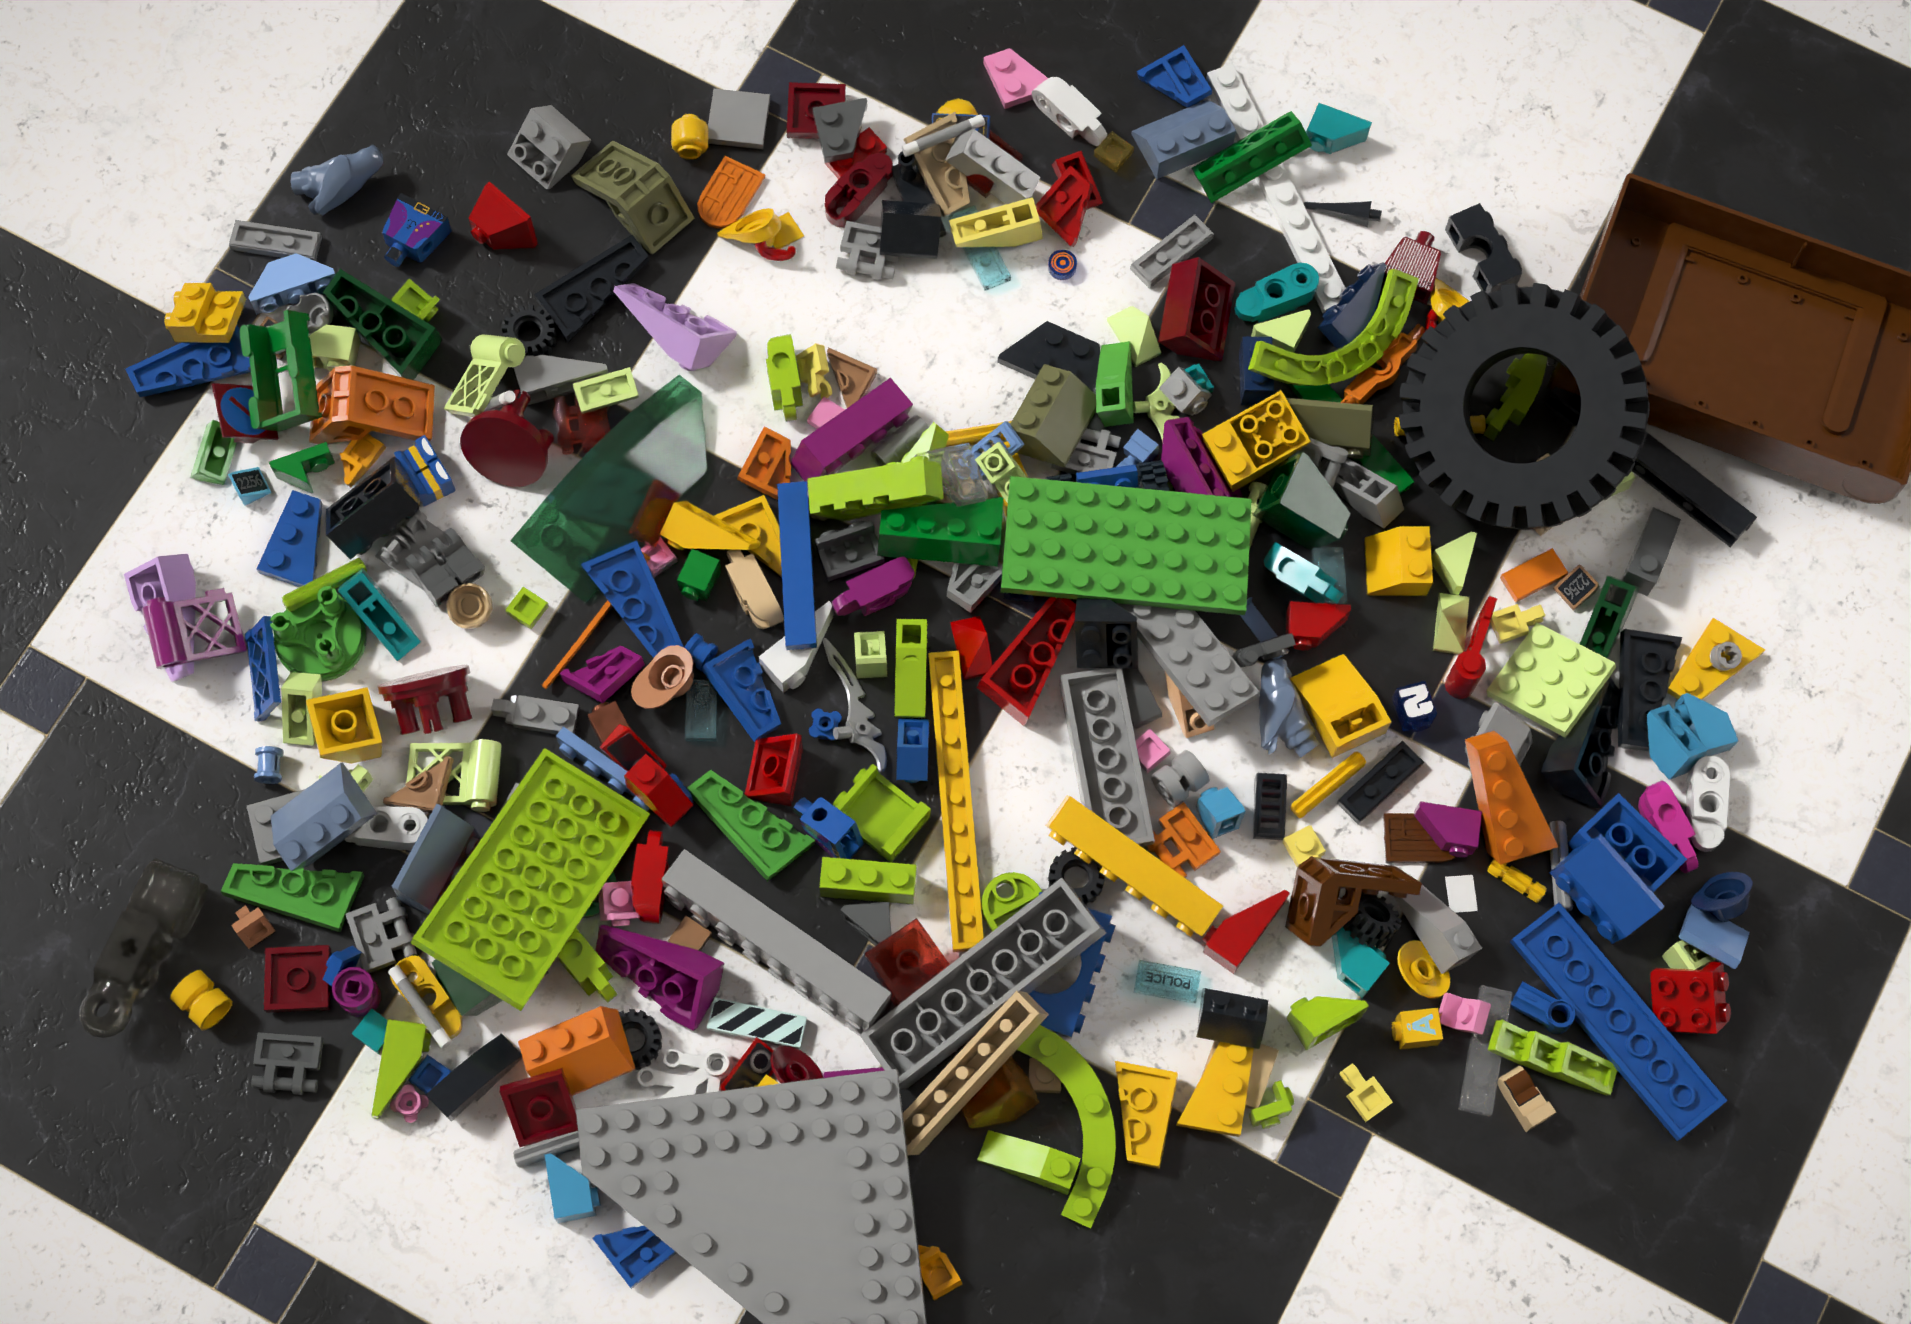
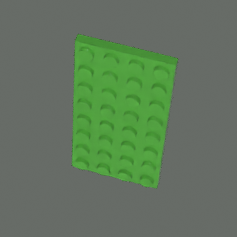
[1001,476,1252,615]

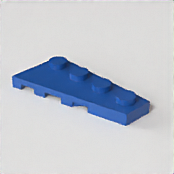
[125,325,251,397]

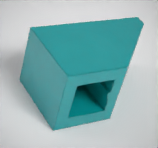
[1332,927,1390,998]

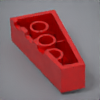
[977,597,1076,726]

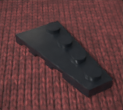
[1618,629,1683,751]

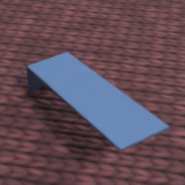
[1240,597,1289,659]

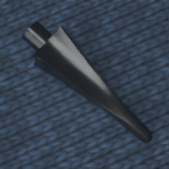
[1303,201,1382,228]

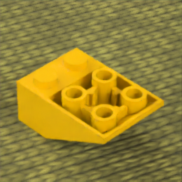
[1202,390,1311,492]
[1290,654,1391,758]

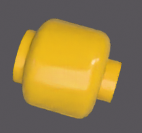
[671,114,708,159]

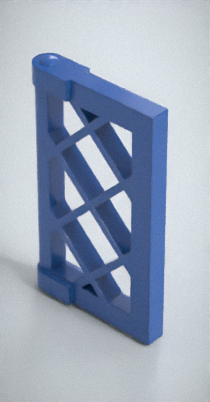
[245,616,281,722]

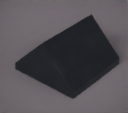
[879,200,942,259]

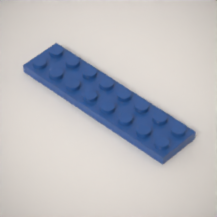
[1510,902,1728,1141]

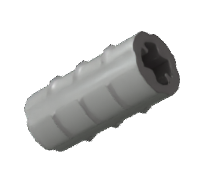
[871,415,929,466]

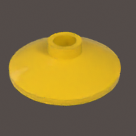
[1397,940,1450,999]

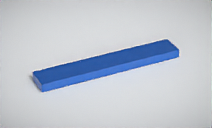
[777,481,817,650]

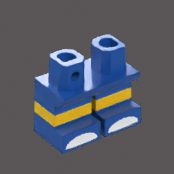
[394,435,456,507]

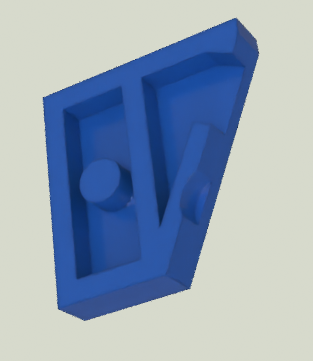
[592,1226,677,1289]

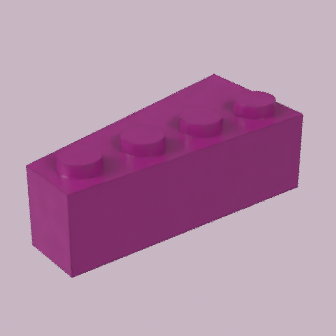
[790,377,913,483]

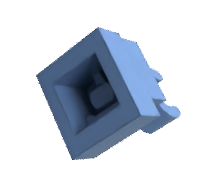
[1117,429,1159,467]

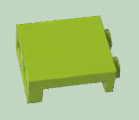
[833,764,931,863]

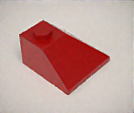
[469,181,538,249]

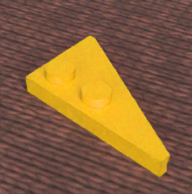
[714,495,782,577]

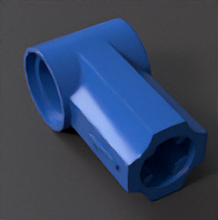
[1509,981,1575,1034]

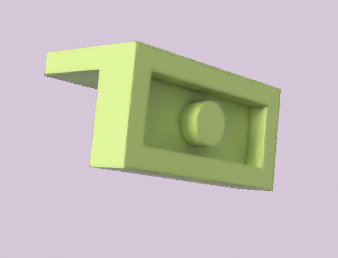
[573,367,639,414]

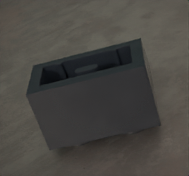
[1075,598,1138,669]

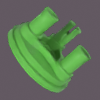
[270,586,367,682]

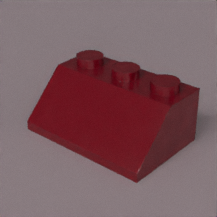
[1158,257,1235,361]

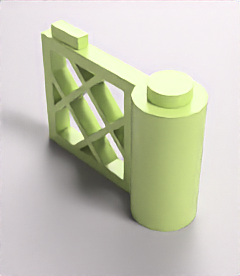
[444,335,525,417]
[406,739,502,812]

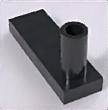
[892,151,946,237]

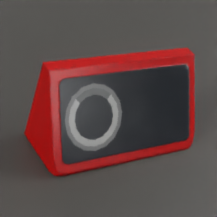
[599,724,667,771]
[719,1037,774,1091]

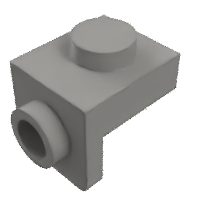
[1159,367,1212,416]

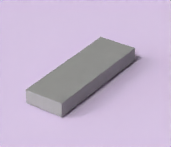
[1130,214,1214,289]
[229,220,322,261]

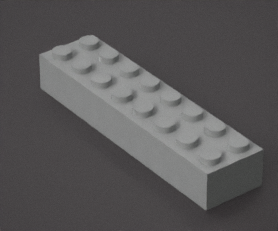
[661,849,892,1035]
[860,878,1106,1090]

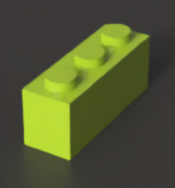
[819,857,916,905]

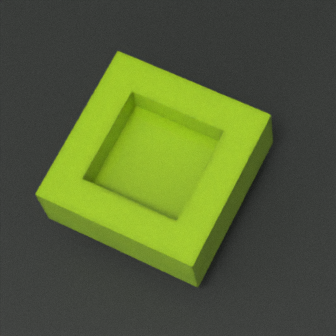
[505,587,549,630]

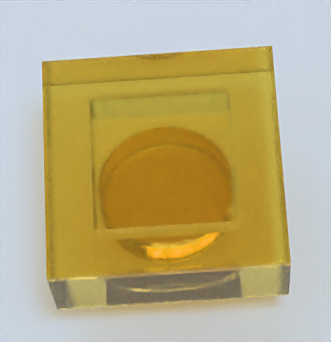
[1094,131,1134,172]

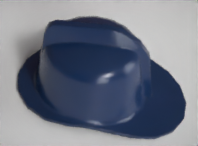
[1691,872,1753,922]

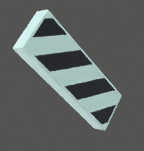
[707,997,807,1050]

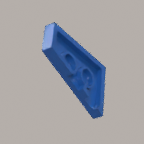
[256,490,322,587]
[701,638,781,742]

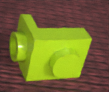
[391,279,440,322]
[1248,1080,1294,1129]

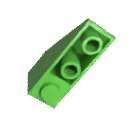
[1096,341,1134,427]

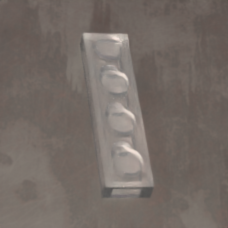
[1458,985,1512,1117]

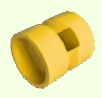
[170,970,233,1031]

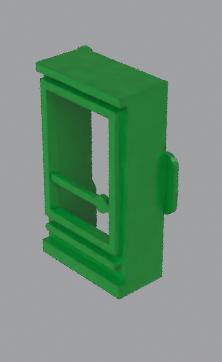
[239,310,322,432]

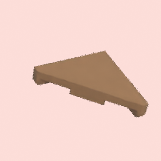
[827,347,877,408]
[383,756,454,813]

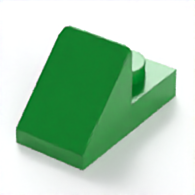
[269,442,335,493]

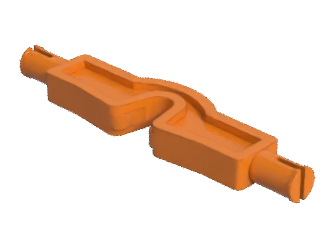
[1340,324,1426,404]

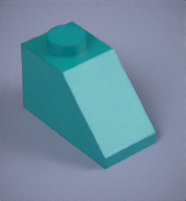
[1306,103,1372,154]

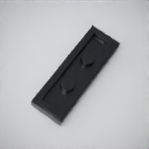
[1337,740,1424,825]

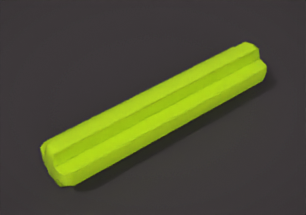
[282,558,367,612]

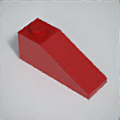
[1203,890,1290,974]

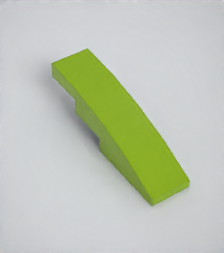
[1488,1020,1617,1096]

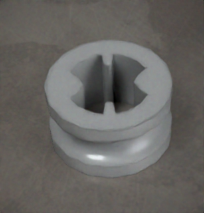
[1710,642,1742,671]

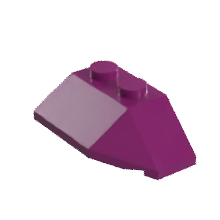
[1161,417,1243,498]

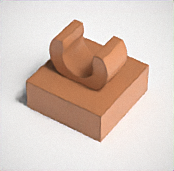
[231,905,275,949]

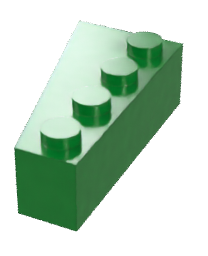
[877,497,1003,567]

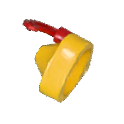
[717,208,796,261]
[1425,278,1470,330]

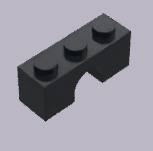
[1445,203,1522,293]

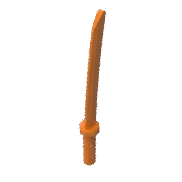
[542,552,651,689]

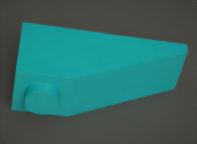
[338,568,421,661]

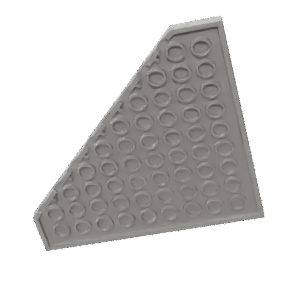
[576,1069,927,1324]

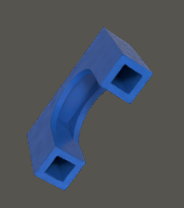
[1029,892,1116,1038]

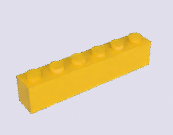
[1045,795,1223,937]

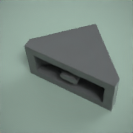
[840,902,892,957]

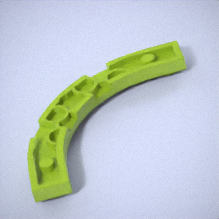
[1248,269,1419,386]
[1017,1025,1116,1229]

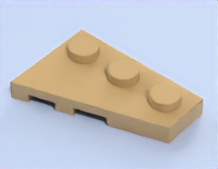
[903,112,970,217]

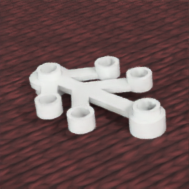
[637,1048,733,1099]

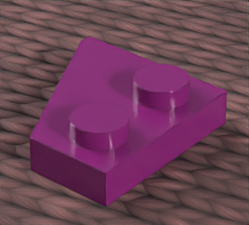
[560,646,645,703]

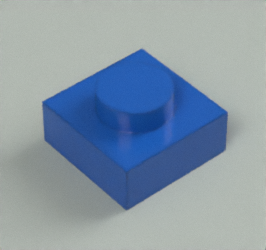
[323,945,362,986]

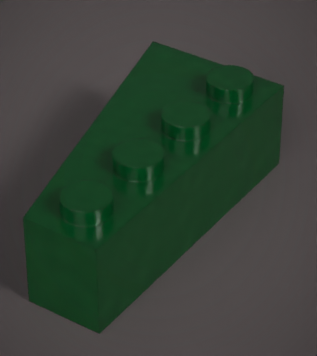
[323,269,443,380]

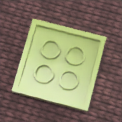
[1486,622,1616,738]

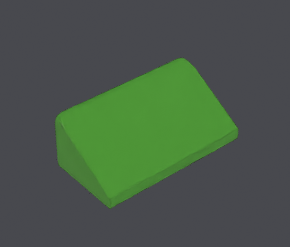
[190,420,237,485]

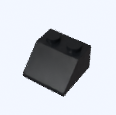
[1196,988,1268,1049]

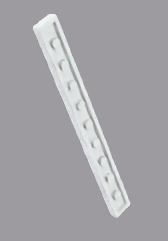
[1206,63,1346,314]

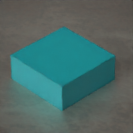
[352,1009,388,1054]

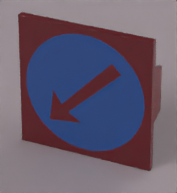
[212,383,279,444]

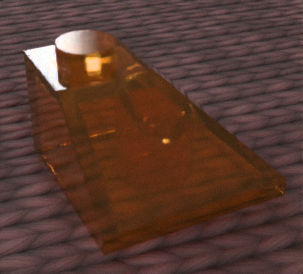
[962,1056,1040,1128]

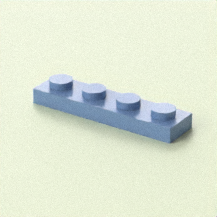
[556,726,649,811]

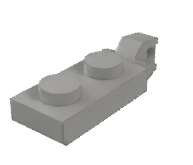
[491,695,580,734]

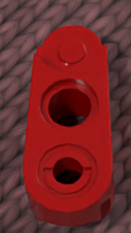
[631,830,669,924]

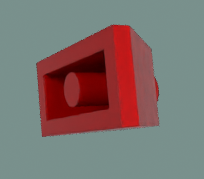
[1286,601,1351,650]
[624,754,693,828]

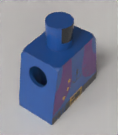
[382,193,452,267]
[793,797,864,859]

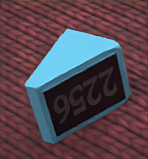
[228,467,272,506]

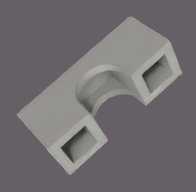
[945,129,1040,204]

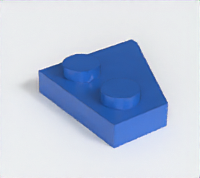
[1137,45,1212,108]

